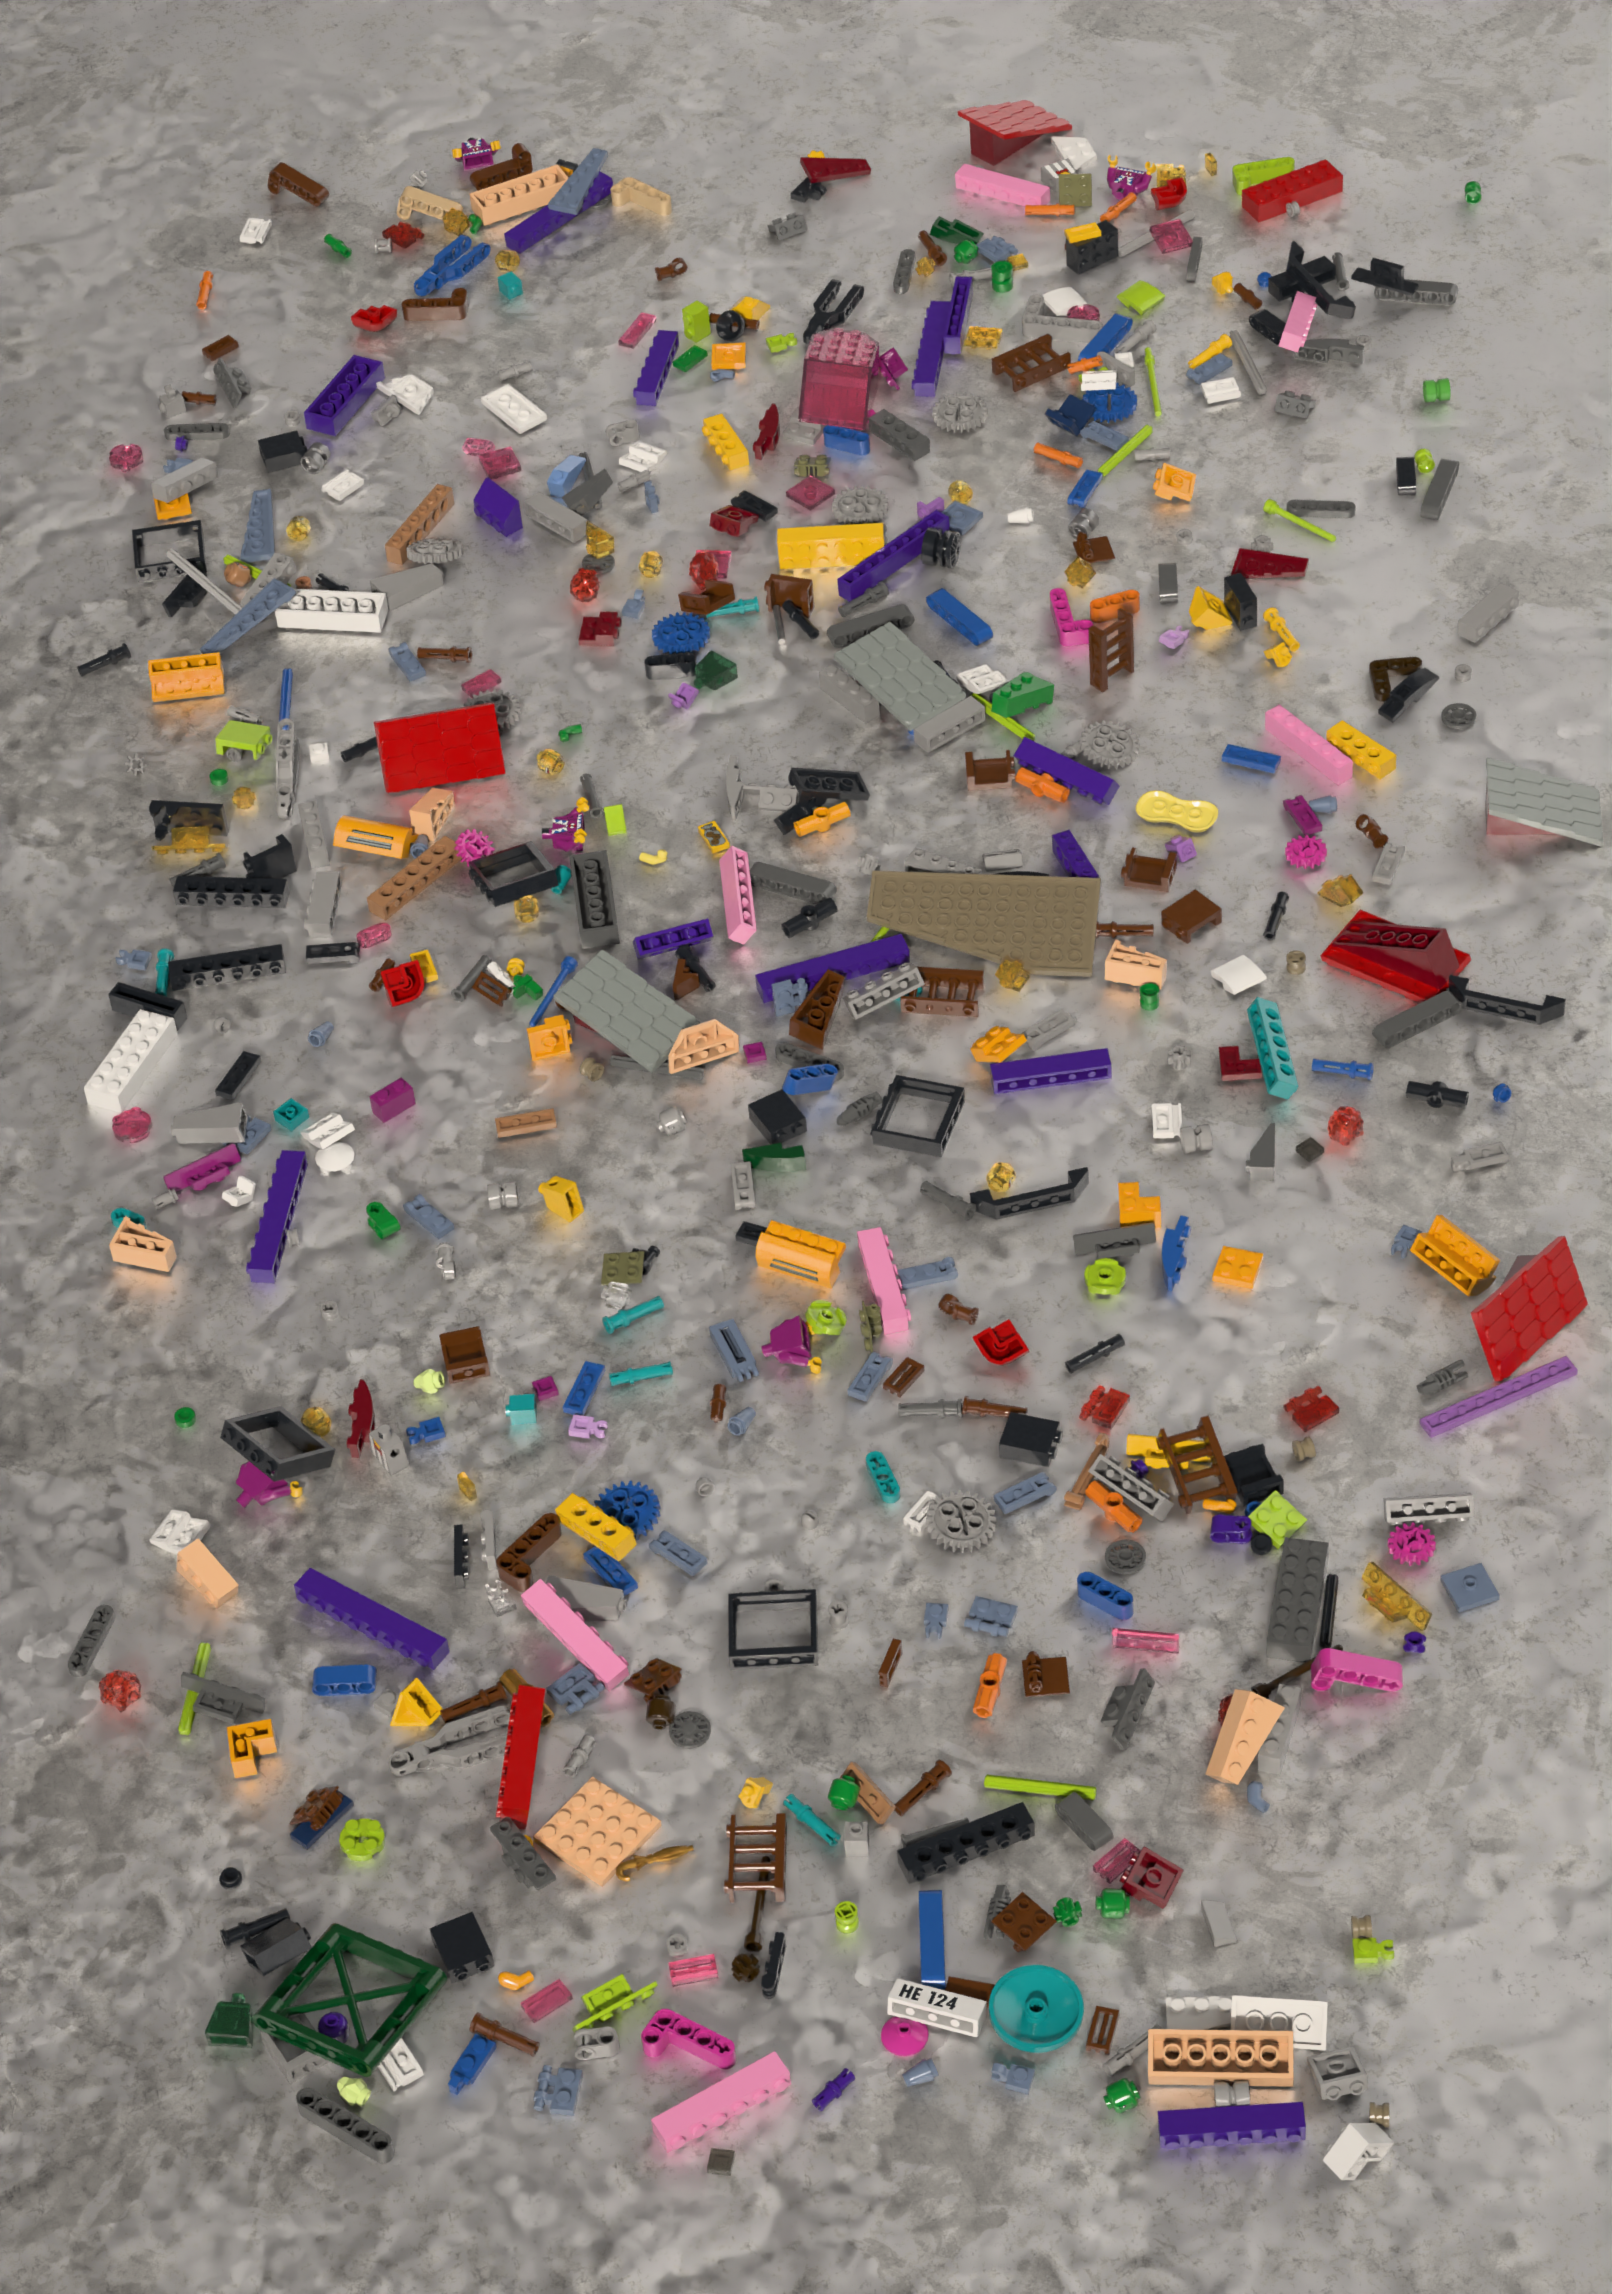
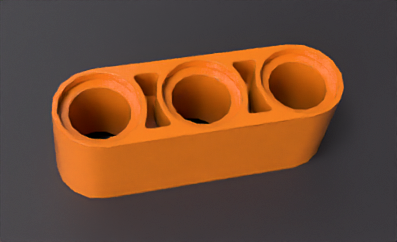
[1090,590,1140,623]

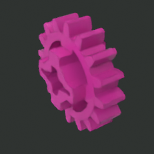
[454,829,495,867]
[1285,835,1327,869]
[1388,1522,1436,1566]

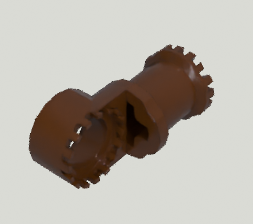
[655,258,688,282]
[1355,814,1389,849]
[938,1294,979,1325]

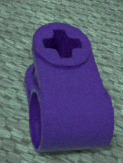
[1210,1514,1253,1544]

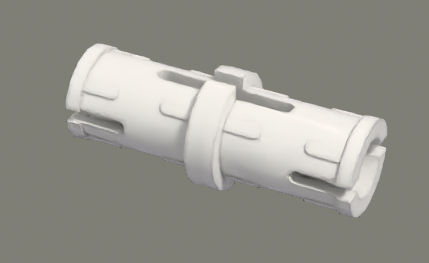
[486,962,515,994]

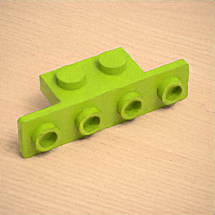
[572,1974,658,2033]

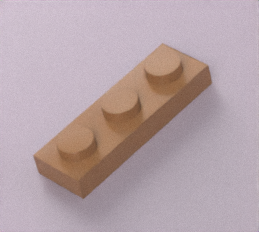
[495,1108,557,1138]
[840,1762,896,1824]

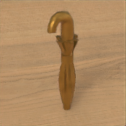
[616,1845,694,1882]

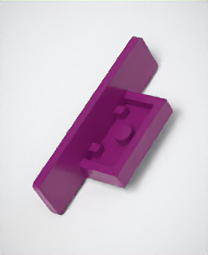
[867,342,908,391]
[163,1143,241,1192]

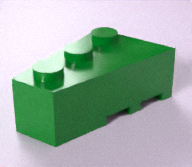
[991,671,1054,718]

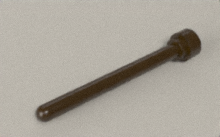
[1251,1644,1343,1699]
[744,1856,770,1952]

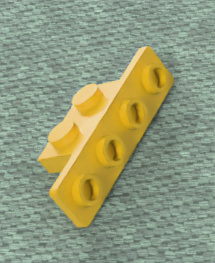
[1126,1434,1212,1471]

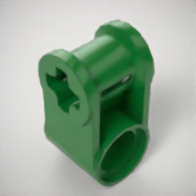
[366,1202,400,1240]

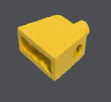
[538,1176,584,1223]

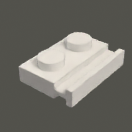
[239,218,272,244]
[1201,377,1241,404]
[322,469,364,501]
[1152,1103,1182,1138]
[378,2038,424,2092]

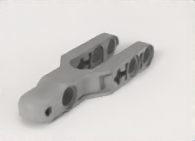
[276,718,300,819]
[388,1706,510,1776]

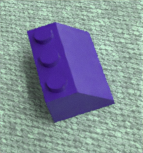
[473,477,523,537]

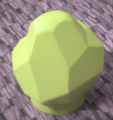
[413,1369,445,1394]
[337,2076,372,2107]

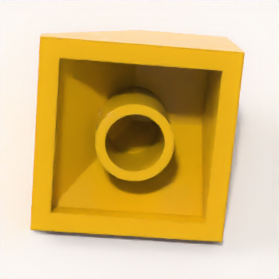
[728,296,770,320]
[1189,586,1233,630]

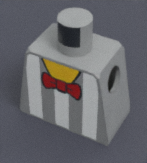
[1041,158,1076,192]
[369,1424,409,1476]

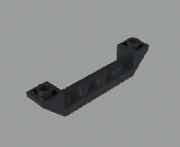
[1286,241,1356,319]
[1449,975,1566,1025]
[970,1167,1089,1220]

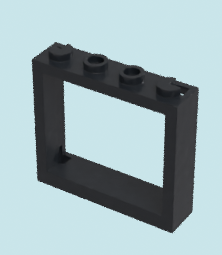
[132,520,207,582]
[468,841,559,907]
[870,1075,965,1157]
[220,1406,336,1482]
[728,1589,818,1670]

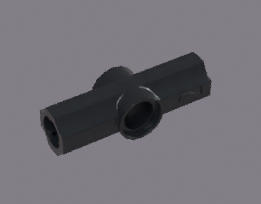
[781,898,838,938]
[1406,1081,1469,1109]

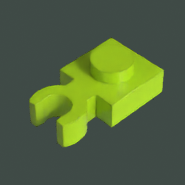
[766,333,797,353]
[1352,1938,1394,1964]

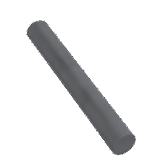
[773,605,785,645]

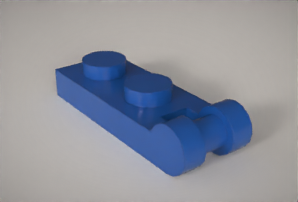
[1067,469,1103,508]

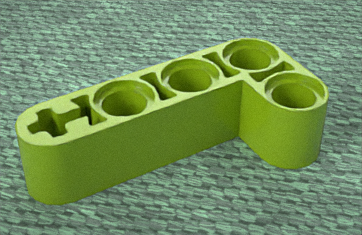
[1232,157,1295,195]

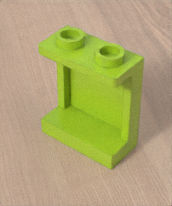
[215,720,272,760]

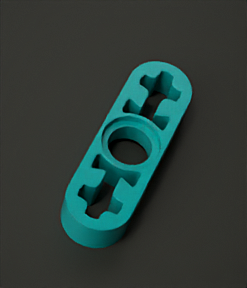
[866,1451,900,1504]

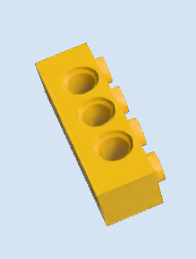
[702,413,749,471]
[1326,720,1396,779]
[555,1493,637,1562]

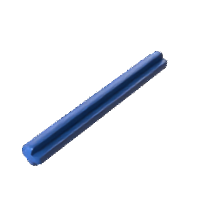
[279,668,293,730]

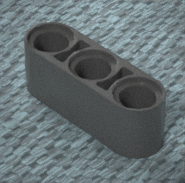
[1158,563,1178,603]
[1055,1792,1114,1851]

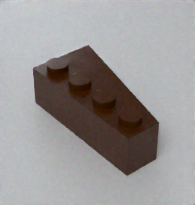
[789,969,845,1050]

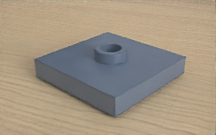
[941,501,983,536]
[1440,1563,1500,1613]

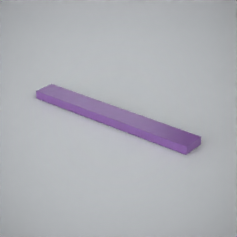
[1420,1356,1578,1438]

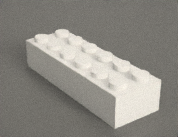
[275,589,389,632]
[84,1009,178,1113]

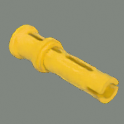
[1188,334,1232,369]
[1263,607,1300,652]

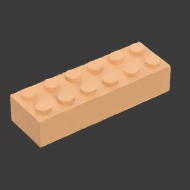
[470,164,568,226]
[1148,2029,1294,2087]

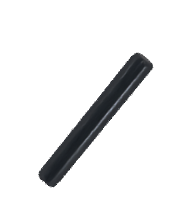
[1319,1574,1339,1648]

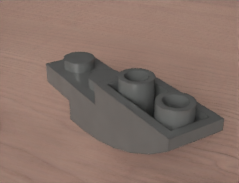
[1294,338,1364,364]

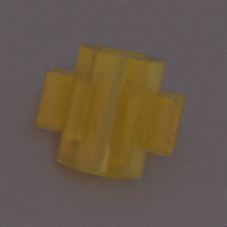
[915,256,936,277]
[232,787,256,810]

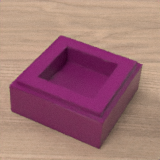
[743,1042,767,1064]
[532,1376,559,1401]

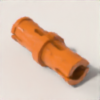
[1068,355,1103,374]

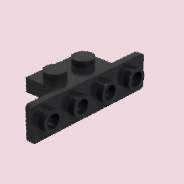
[1351,258,1419,296]
[162,562,208,617]

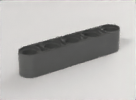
[1374,279,1458,305]
[1420,459,1459,520]
[827,604,915,648]
[750,862,837,904]
[1372,991,1463,1048]
[296,2088,395,2163]

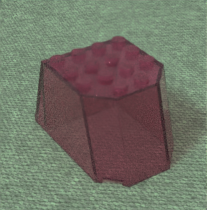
[798,328,879,430]

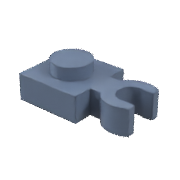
[644,481,660,514]
[115,950,152,971]
[1391,1225,1422,1259]
[924,1603,949,1639]

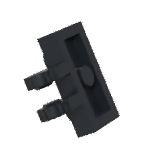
[790,177,827,203]

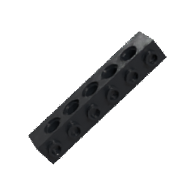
[173,876,290,908]
[168,944,286,991]
[897,1802,1035,1884]

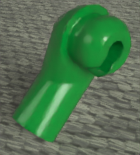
[468,214,482,234]

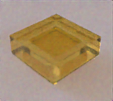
[1205,153,1217,176]
[1007,254,1028,271]
[457,1472,477,1501]

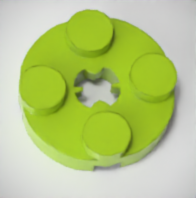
[1084,1258,1126,1295]
[805,1300,847,1335]
[339,1818,386,1861]

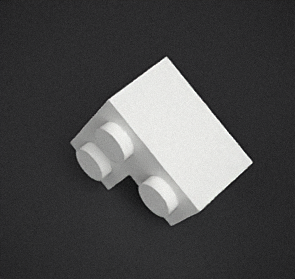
[1323,2123,1394,2180]

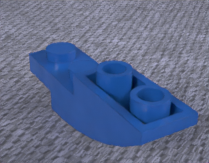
[1162,1216,1191,1291]

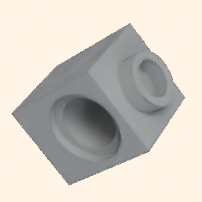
[844,1822,869,1857]

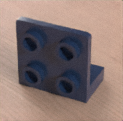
[1045,394,1096,437]

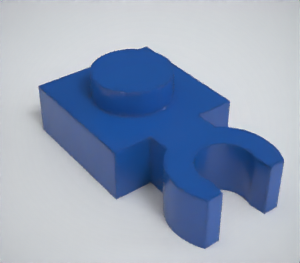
[406,1417,446,1445]

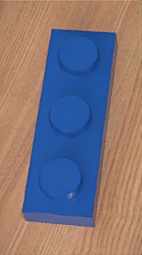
[1222,744,1281,774]
[563,1361,606,1416]
[583,1546,638,1596]

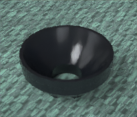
[716,310,745,341]

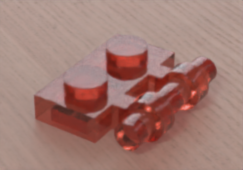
[382,222,424,249]
[1079,1386,1130,1430]
[1283,1386,1339,1432]

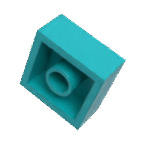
[273,1098,309,1132]

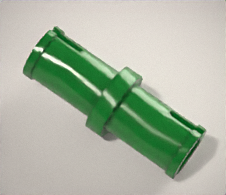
[324,234,352,258]

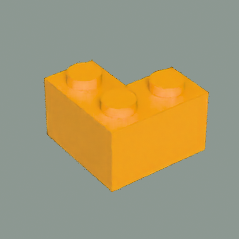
[1118,1182,1161,1228]
[227,1719,277,1778]

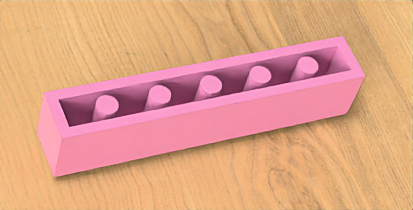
[955,164,1050,206]
[1279,291,1317,353]
[1265,704,1353,786]
[719,846,757,945]
[857,1227,911,1335]
[521,1578,629,1692]
[651,2051,791,2153]

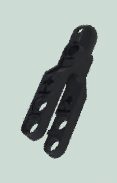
[803,279,864,345]

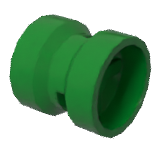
[1465,181,1482,204]
[1140,983,1159,1011]

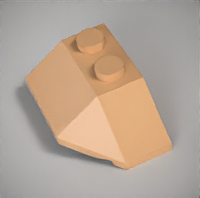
[668,1019,739,1074]

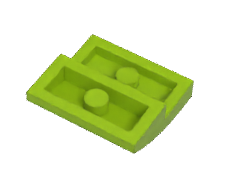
[1116,280,1165,315]

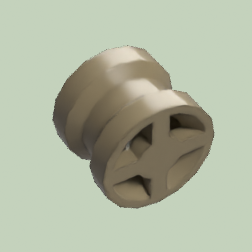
[1286,950,1306,975]
[579,1057,605,1082]
[1292,1437,1316,1462]
[1351,1915,1372,1939]
[1369,2102,1389,2128]

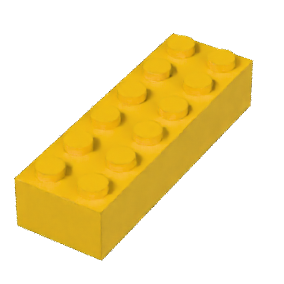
[777,523,885,569]

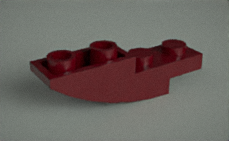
[753,403,780,460]
[347,1379,376,1458]

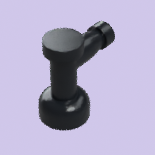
[632,1246,660,1275]

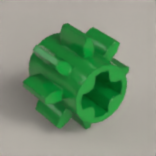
[1053,1897,1082,1927]

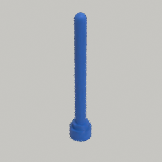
[529,956,578,1027]

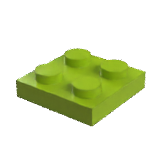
[1248,1490,1307,1549]

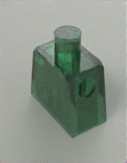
[693,650,738,690]
[205,1993,254,2048]

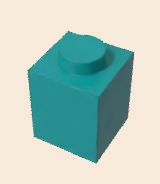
[497,271,523,300]
[506,1394,537,1425]

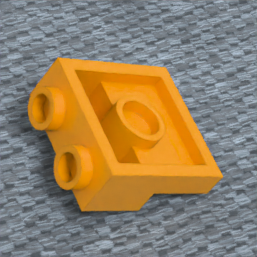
[1152,463,1196,501]
[527,1014,572,1061]
[970,1026,1027,1063]

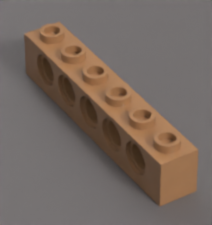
[385,484,455,565]
[367,836,462,921]

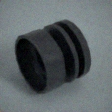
[921,528,961,569]

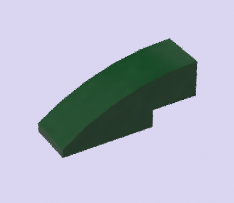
[929,216,984,245]
[742,1143,807,1172]

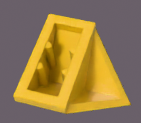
[390,1677,443,1726]

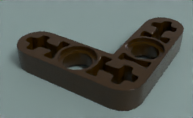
[1369,657,1422,702]

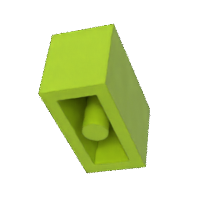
[682,300,711,343]

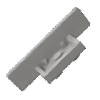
[742,783,815,812]

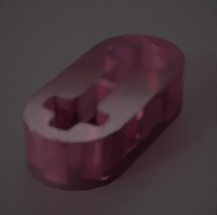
[462,438,495,457]
[356,923,392,948]

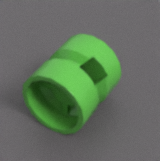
[1423,378,1451,403]

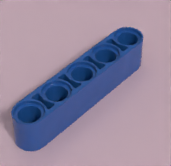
[1078,314,1133,369]
[926,588,993,646]
[919,1890,946,1990]

